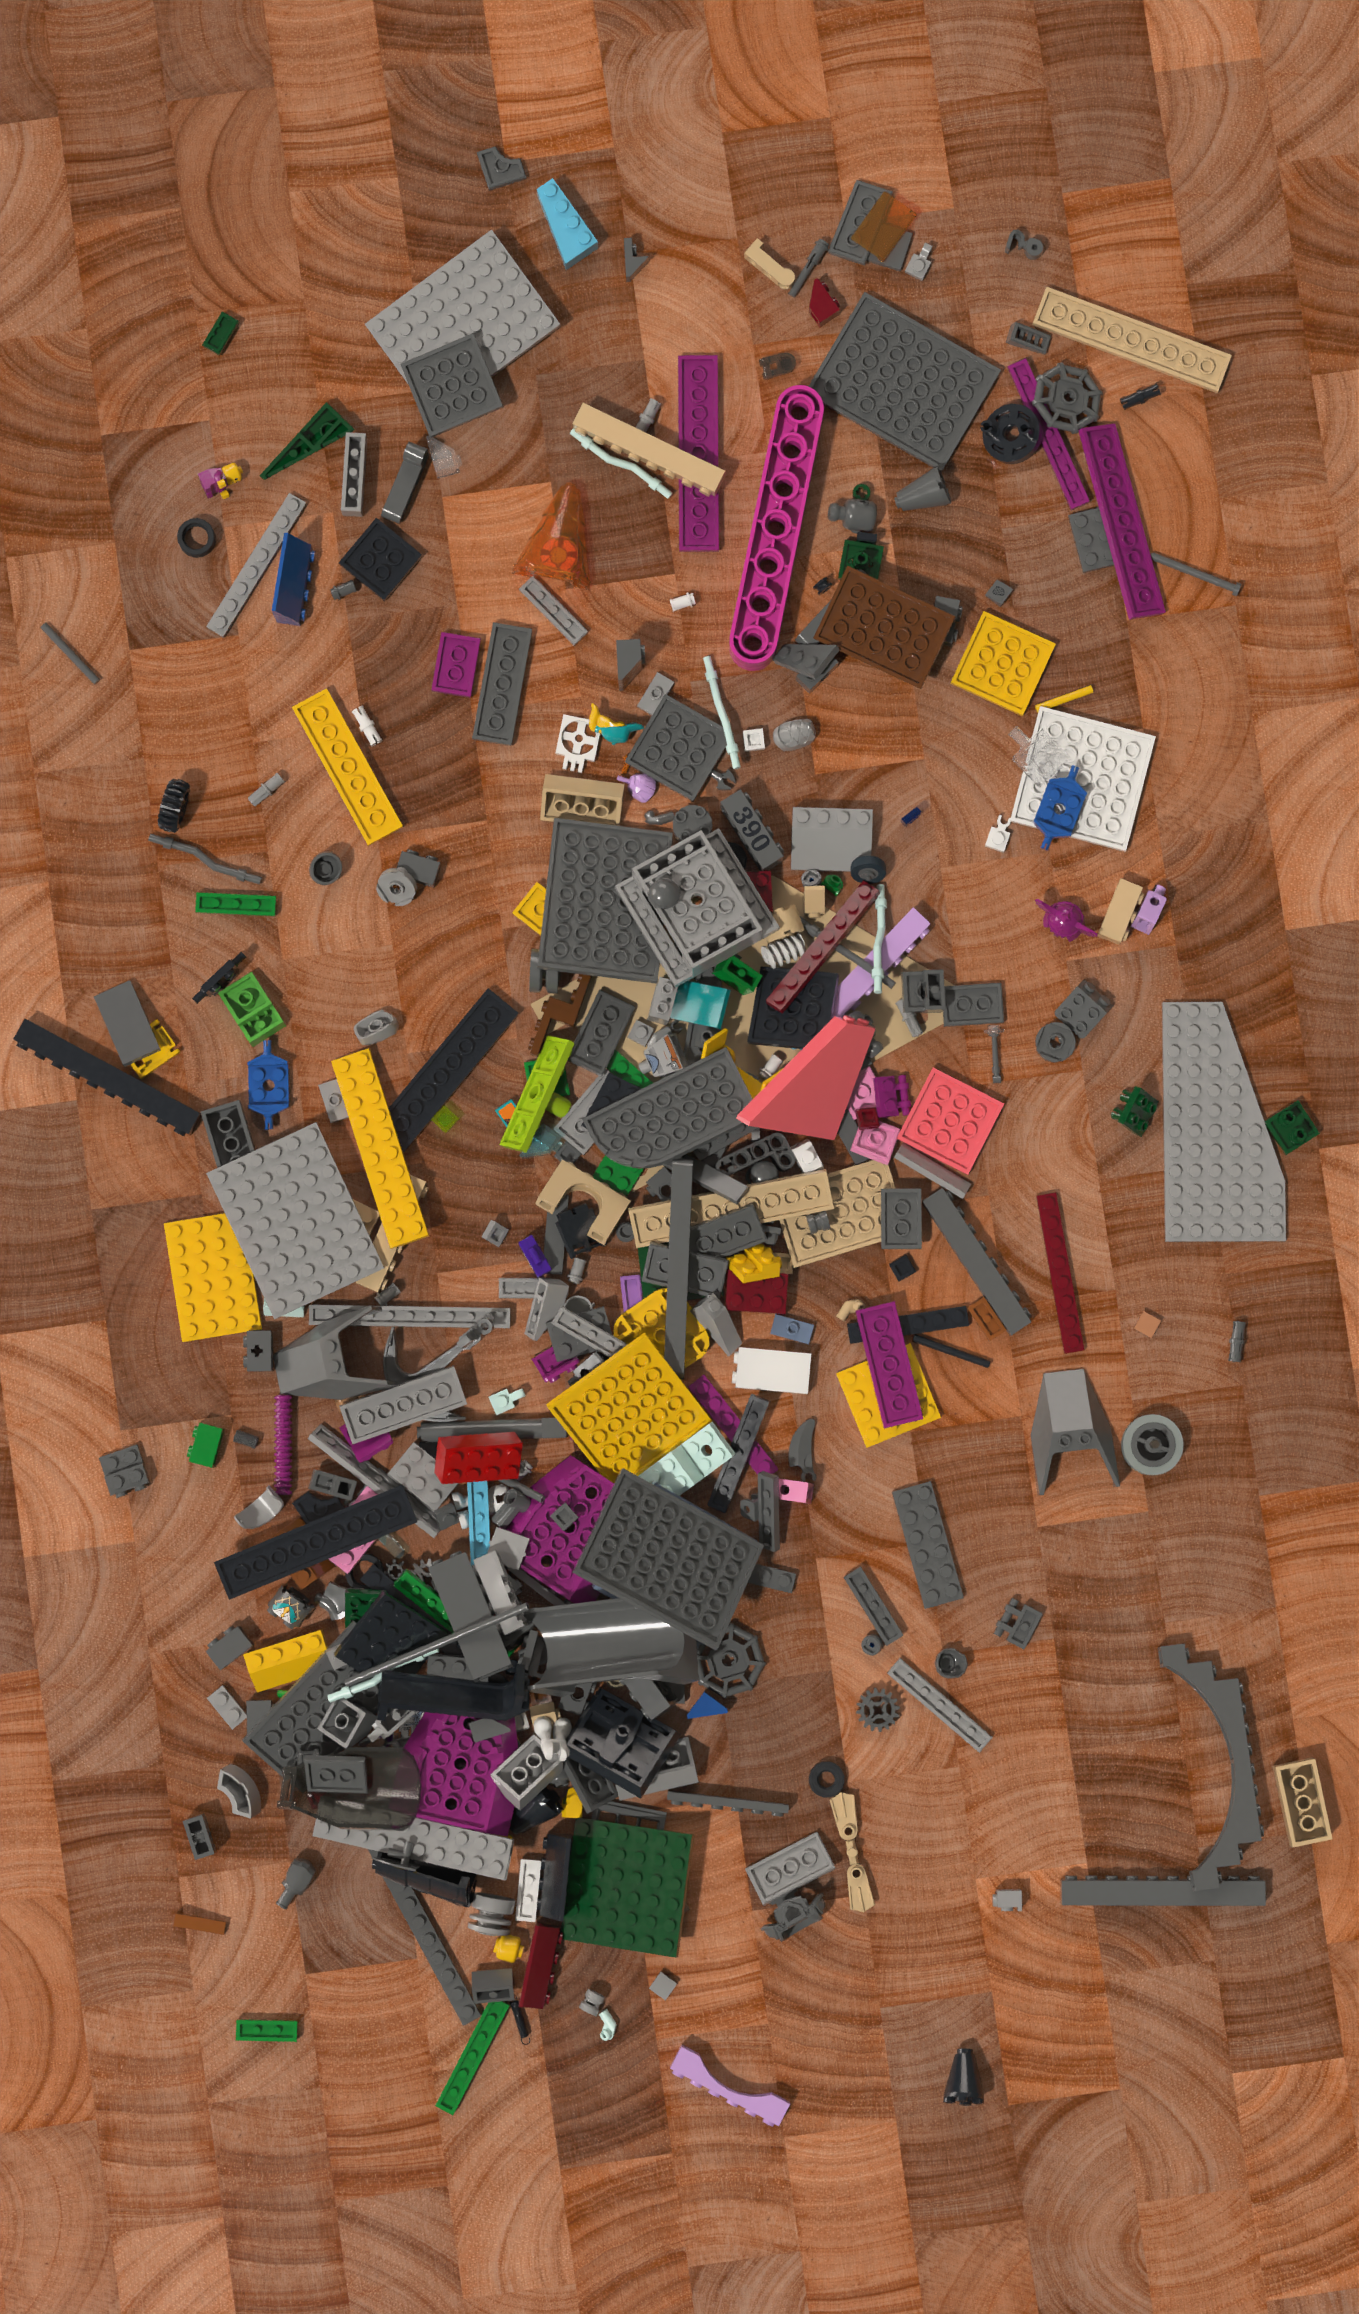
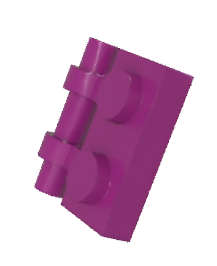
[873,1075,912,1118]

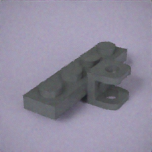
[740,1471,780,1552]

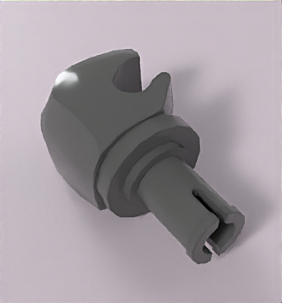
[276,1857,316,1910]

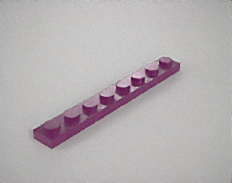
[1008,358,1090,510]

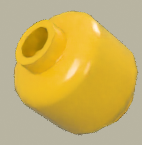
[493,1935,524,1963]

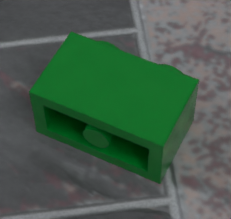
[712,955,762,995]
[187,1423,225,1468]

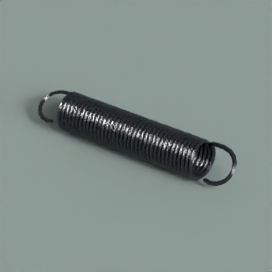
[510,1994,530,2045]

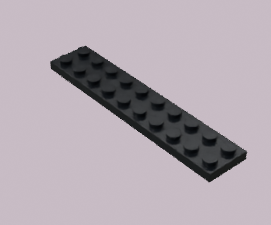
[389,988,519,1154]
[214,1485,418,1600]

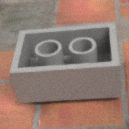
[387,1442,458,1513]

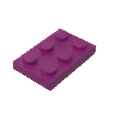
[431,632,481,698]

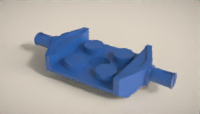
[1033,765,1087,851]
[247,1040,289,1130]

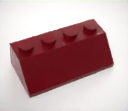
[519,1922,563,2009]

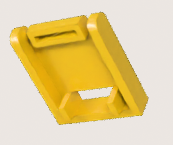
[131,1019,180,1080]

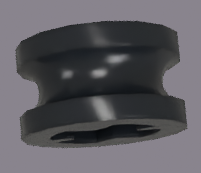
[813,577,833,596]

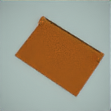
[850,191,917,262]

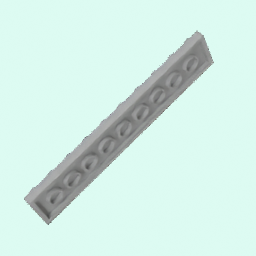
[313,1796,515,1880]

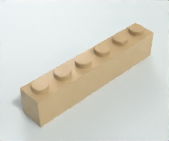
[356,1175,429,1293]

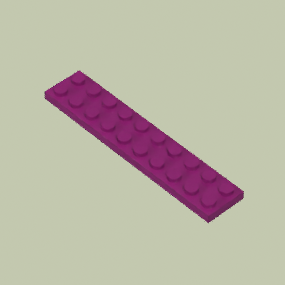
[678,355,719,552]
[1078,424,1166,620]

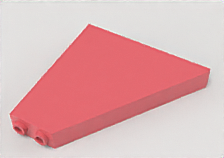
[736,1015,875,1140]

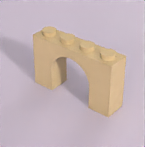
[536,1160,631,1245]

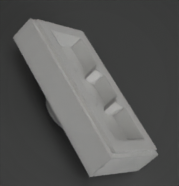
[637,672,674,716]
[318,1079,349,1123]
[499,1278,539,1299]

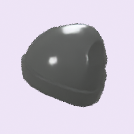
[309,851,343,885]

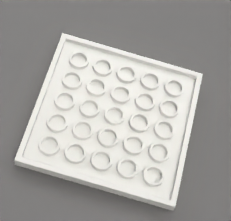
[1010,706,1156,852]

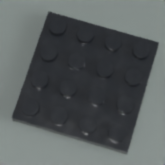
[747,966,839,1049]
[334,1591,447,1684]

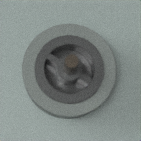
[1121,1414,1183,1475]

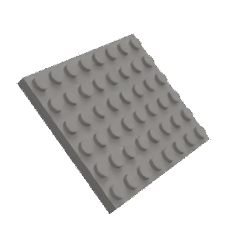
[365,230,561,385]
[206,1122,384,1319]

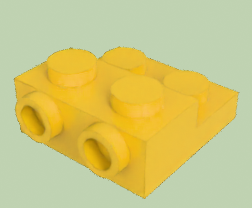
[726,1244,782,1283]

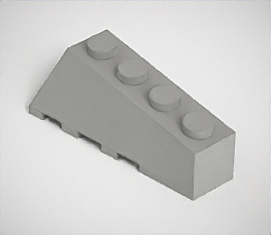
[472,1550,529,1635]

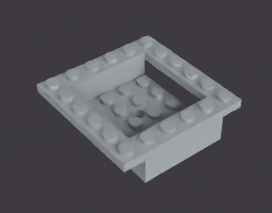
[615,828,780,988]

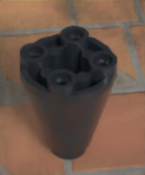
[510,1787,564,1835]
[943,2048,984,2106]

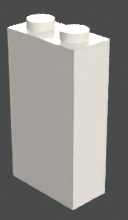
[732,1347,811,1394]

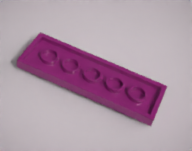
[855,1301,923,1428]

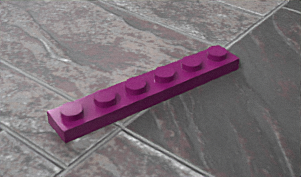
[688,1374,778,1475]

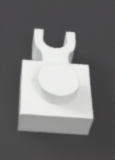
[985,815,1011,853]

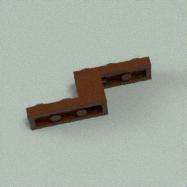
[528,974,592,1057]

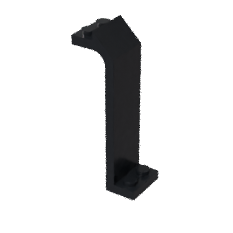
[377,1664,530,1721]

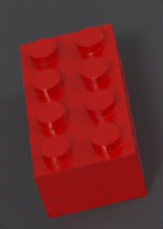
[434,1432,523,1484]

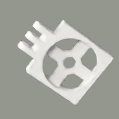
[555,714,600,773]

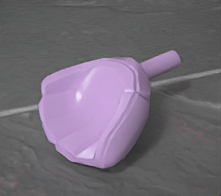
[617,774,656,803]

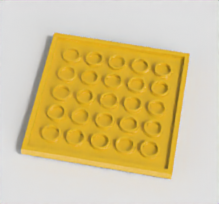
[546,1333,712,1483]

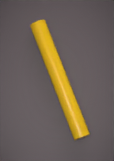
[1035,685,1093,713]

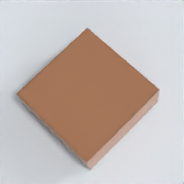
[1133,1311,1161,1338]

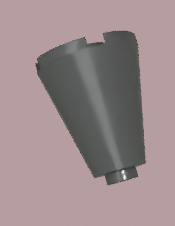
[894,467,951,511]

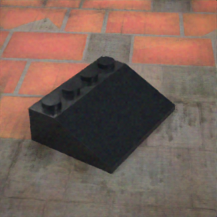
[537,1832,573,1921]

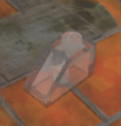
[426,436,462,479]

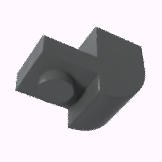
[308,1469,357,1501]

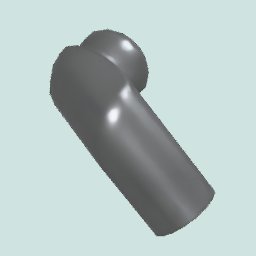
[644,811,674,825]

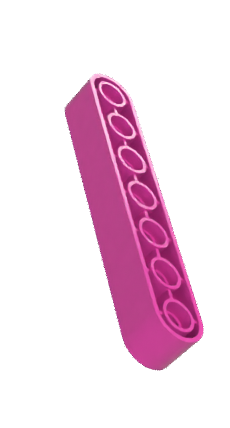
[729,385,824,671]

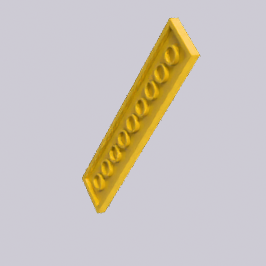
[331,1048,429,1249]

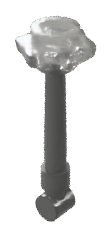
[984,1025,1004,1083]

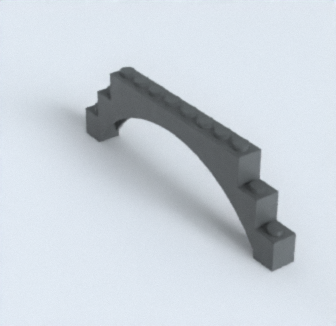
[1157,1644,1264,1891]

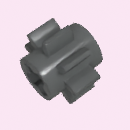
[384,1559,409,1581]

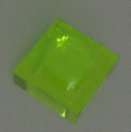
[431,1105,459,1134]

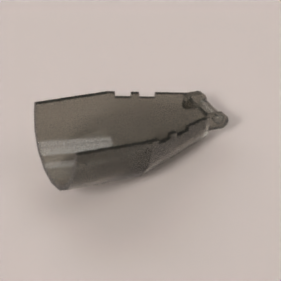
[276,1747,422,1831]

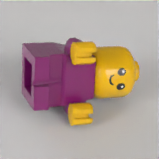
[198,463,243,499]

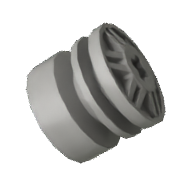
[467,1892,515,1936]

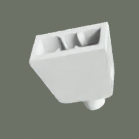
[790,1139,824,1174]

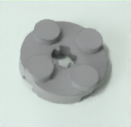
[376,867,417,906]

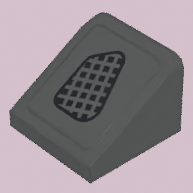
[985,580,1013,607]

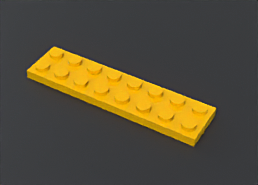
[292,688,403,846]

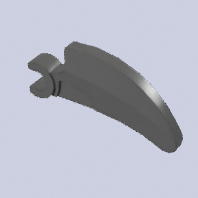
[788,1419,816,1482]

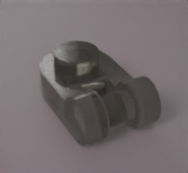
[759,353,796,380]

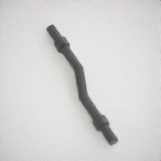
[148,833,262,885]
[800,916,896,989]

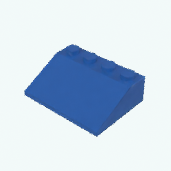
[272,533,315,626]

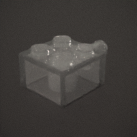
[1008,726,1070,788]

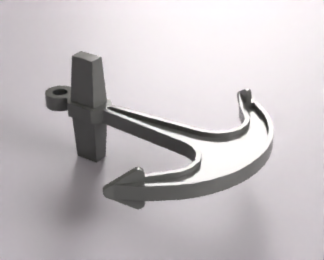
[383,1318,494,1422]

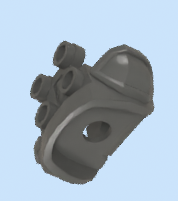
[760,1889,825,1942]

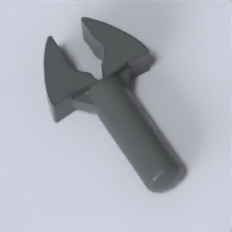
[709,769,736,791]

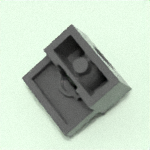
[901,970,946,1013]

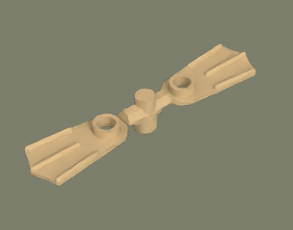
[830,1792,875,1913]

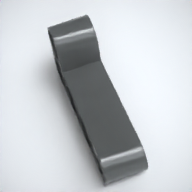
[381,441,429,524]
[713,1133,795,1176]

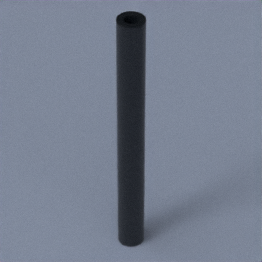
[912,1334,991,1368]

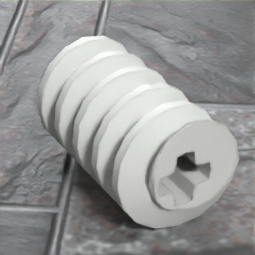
[761,933,805,969]

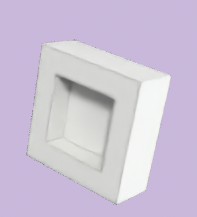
[743,728,765,752]

